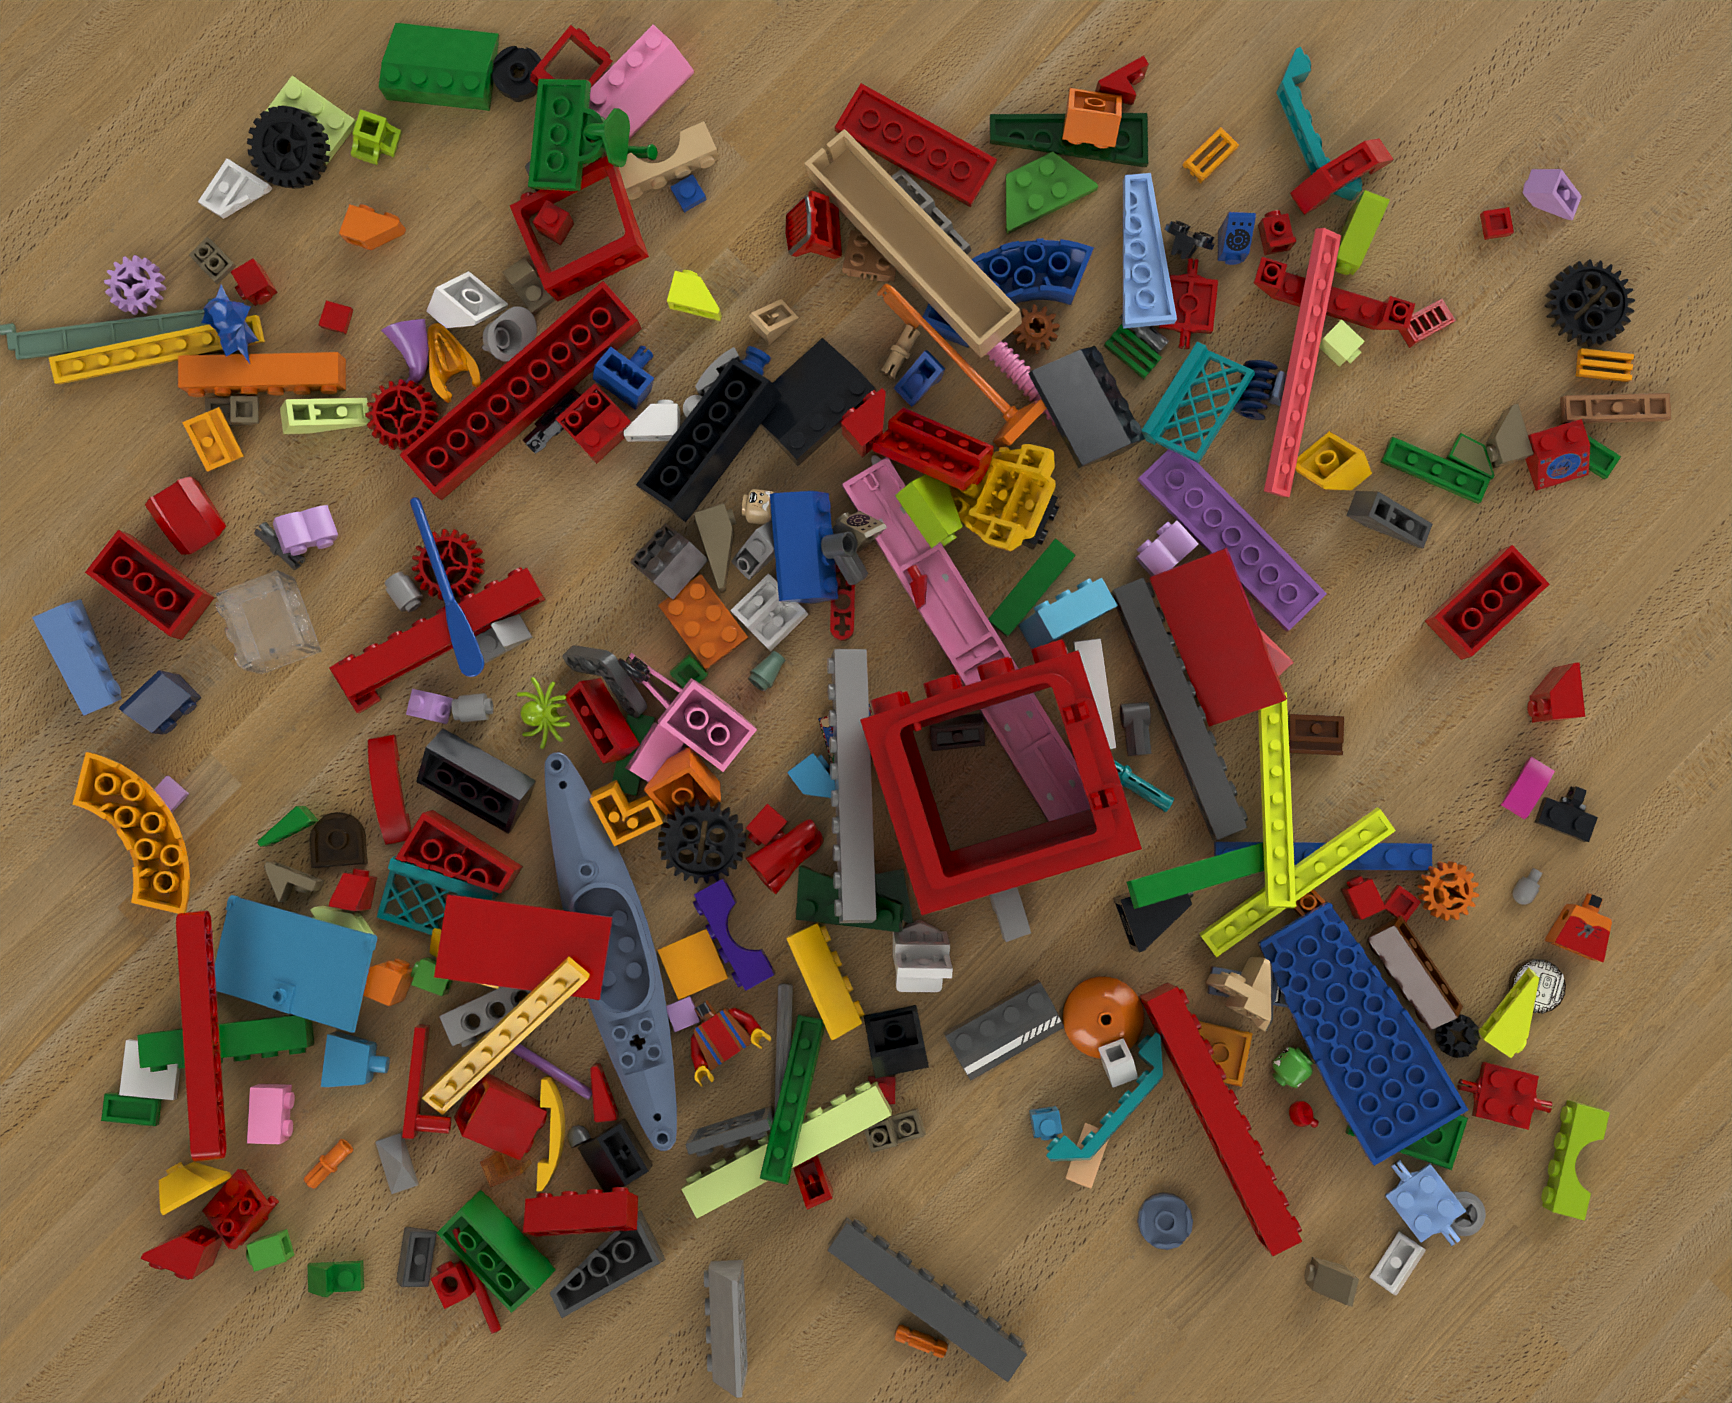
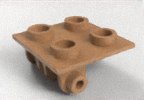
[842,230,896,284]

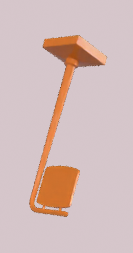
[877,284,1047,448]

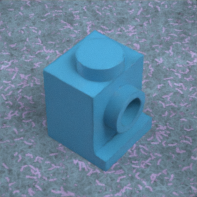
[1029,1106,1063,1140]

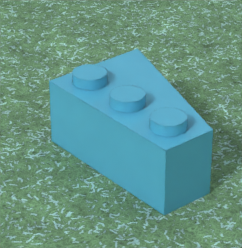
[1018,578,1118,649]

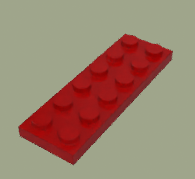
[835,83,997,207]

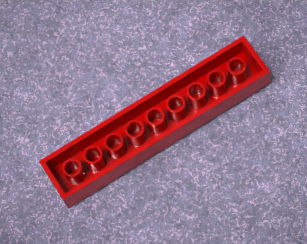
[399,281,642,501]
[1139,982,1303,1257]

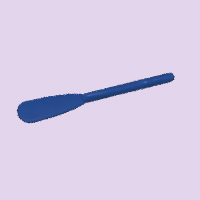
[410,497,485,677]

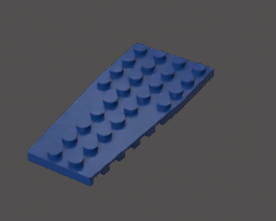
[1258,902,1468,1166]

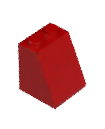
[454,1073,547,1161]

